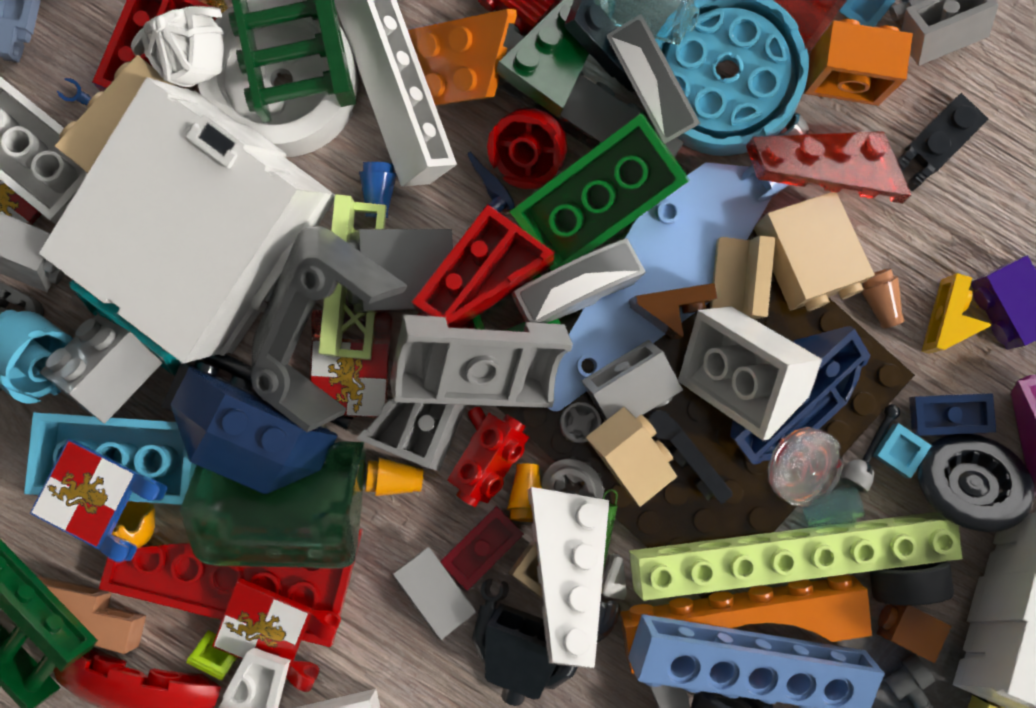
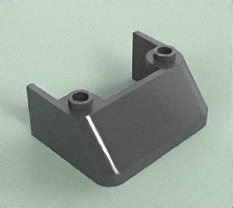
[251,226,408,432]

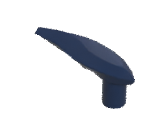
[467,151,515,213]

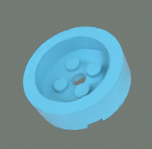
[655,0,809,156]

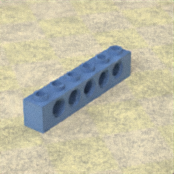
[628,614,884,708]

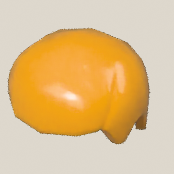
[111,501,155,548]

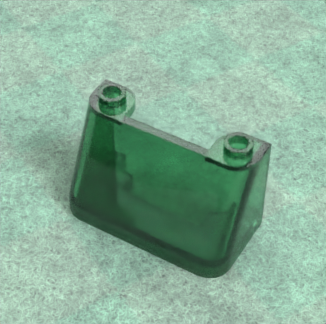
[180,441,366,568]

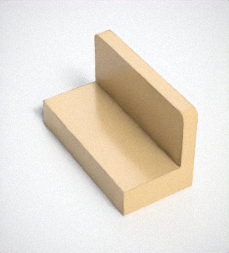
[710,236,775,320]

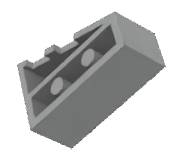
[356,399,466,471]

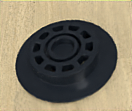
[918,434,1035,532]

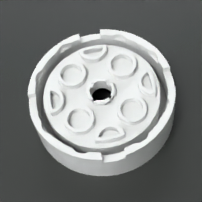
[198,0,360,157]

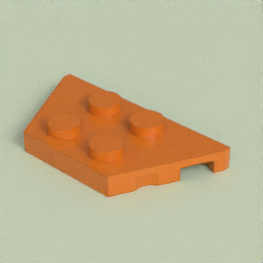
[408,9,517,106]

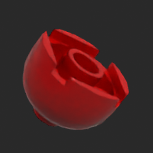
[487,107,567,189]

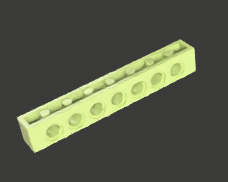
[629,512,963,601]

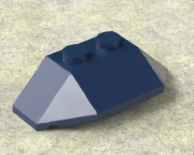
[730,326,871,465]
[170,367,338,494]

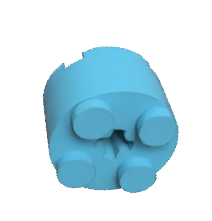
[0,310,73,404]

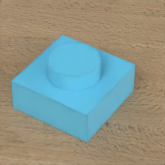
[873,423,932,478]

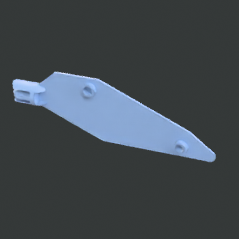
[548,141,808,411]

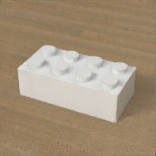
[0,77,88,224]

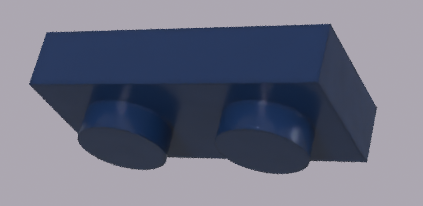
[909,393,997,436]

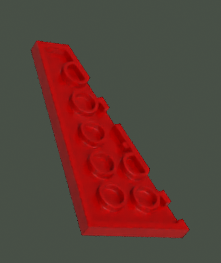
[99,528,363,648]

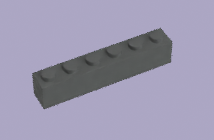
[497,23,684,158]

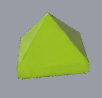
[186,630,238,681]

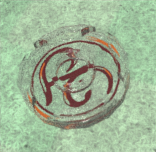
[768,427,843,507]

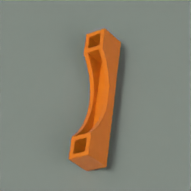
[620,574,872,674]

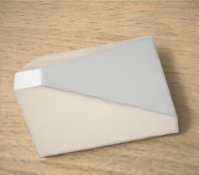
[601,553,627,600]

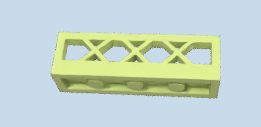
[319,194,387,360]

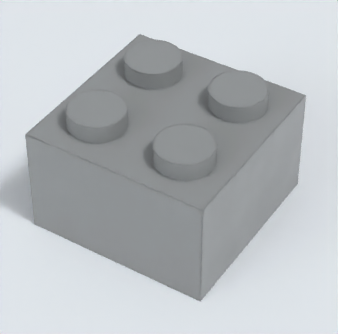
[39,314,163,424]

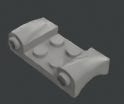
[390,315,573,408]

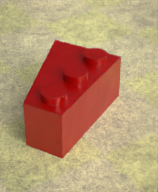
[92,0,217,92]
[412,204,554,328]

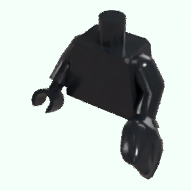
[472,578,621,706]

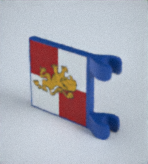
[29,439,167,562]

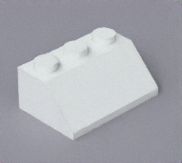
[678,306,822,440]

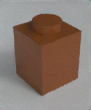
[876,604,952,663]

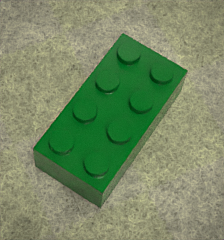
[510,114,690,271]

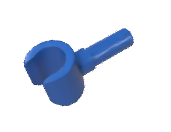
[57,78,91,106]

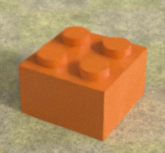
[804,19,913,106]

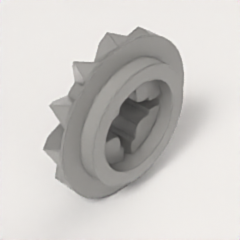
[541,456,605,499]

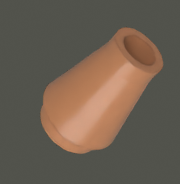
[861,268,905,329]

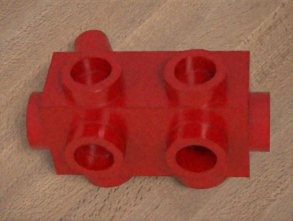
[447,407,529,507]

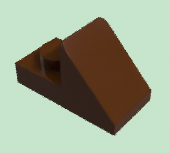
[629,283,717,340]

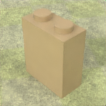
[754,191,875,311]

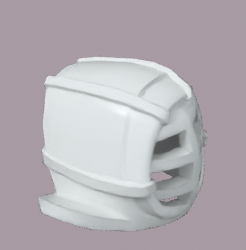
[131,6,225,87]

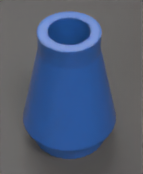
[359,162,397,218]

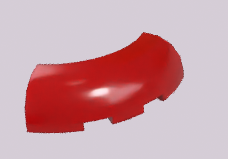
[53,647,221,708]

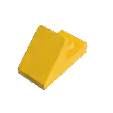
[921,273,991,354]

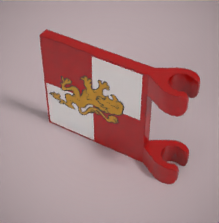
[212,578,341,692]

